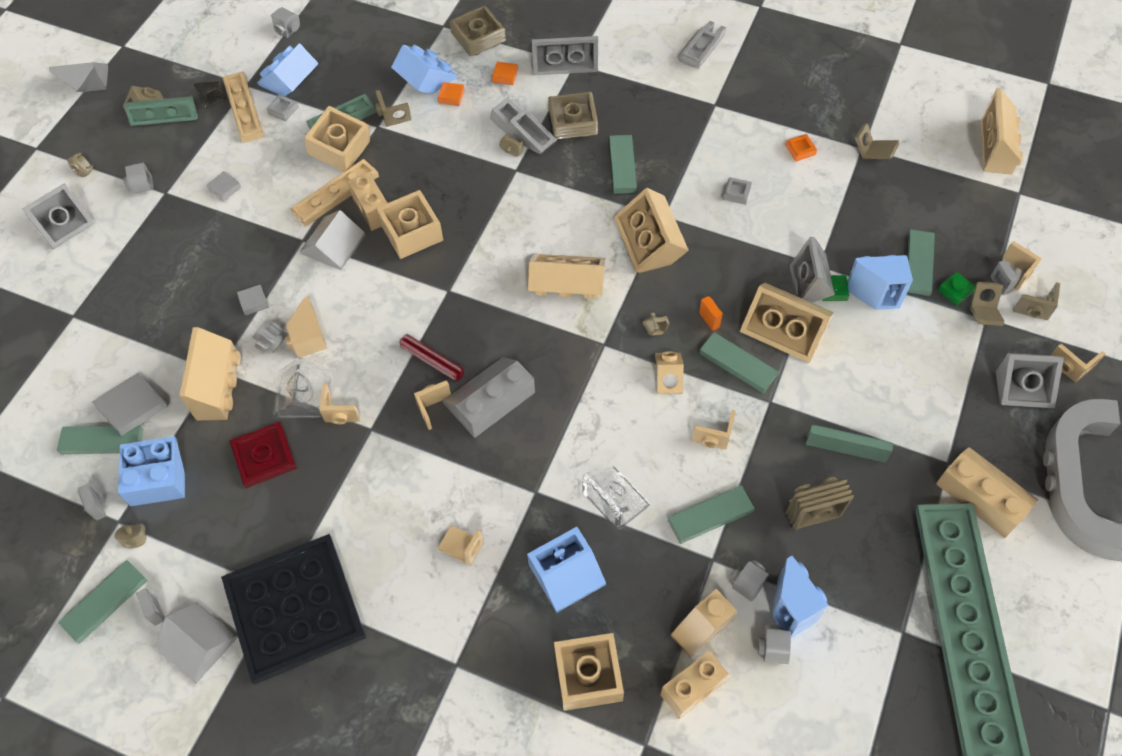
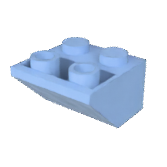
[257,43,318,96]
[391,45,457,94]
[847,255,913,310]
[118,436,185,507]
[527,527,606,613]
[772,556,828,638]

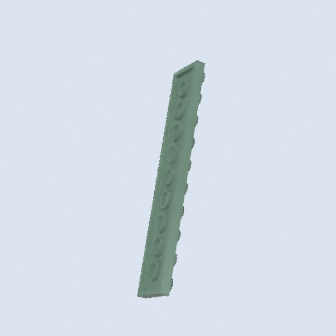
[915,503,1030,756]

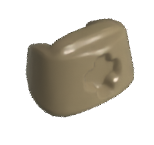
[499,133,524,157]
[67,153,93,177]
[642,313,669,336]
[115,524,147,549]

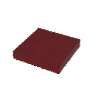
[229,421,297,488]

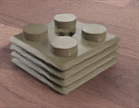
[449,6,506,56]
[548,92,598,139]
[785,477,854,530]

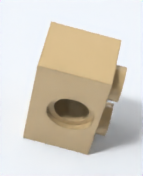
[348,172,387,231]
[660,650,729,719]

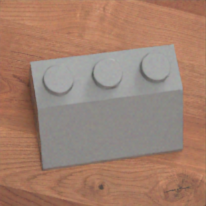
[532,36,598,75]
[443,357,535,438]

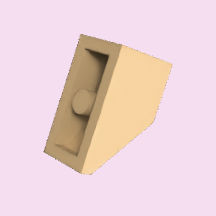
[284,296,327,358]
[671,589,737,658]

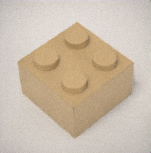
[304,106,370,172]
[376,190,443,259]
[554,633,624,711]

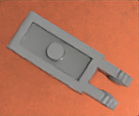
[680,21,726,68]

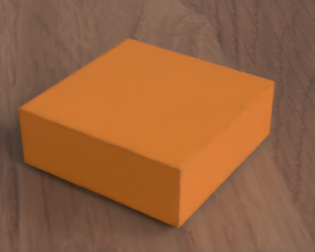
[492,61,518,85]
[438,82,465,106]
[785,134,817,162]
[699,296,723,331]

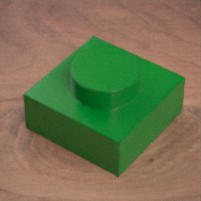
[938,272,975,306]
[822,275,850,301]

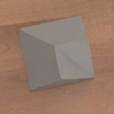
[49,62,108,92]

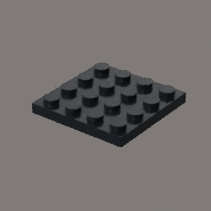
[221,534,367,685]

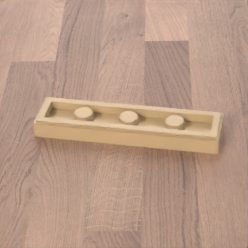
[222,72,264,143]
[290,159,379,227]

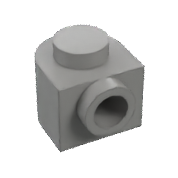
[271,7,300,38]
[123,162,154,194]
[731,560,769,602]
[758,625,791,664]

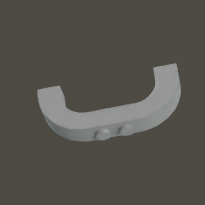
[1043,399,1122,561]

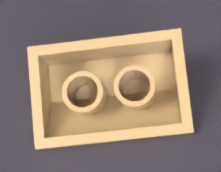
[981,88,1023,175]
[614,188,689,273]
[528,254,606,299]
[740,283,834,363]
[179,327,241,421]
[936,447,1038,538]

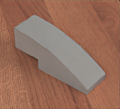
[490,97,557,154]

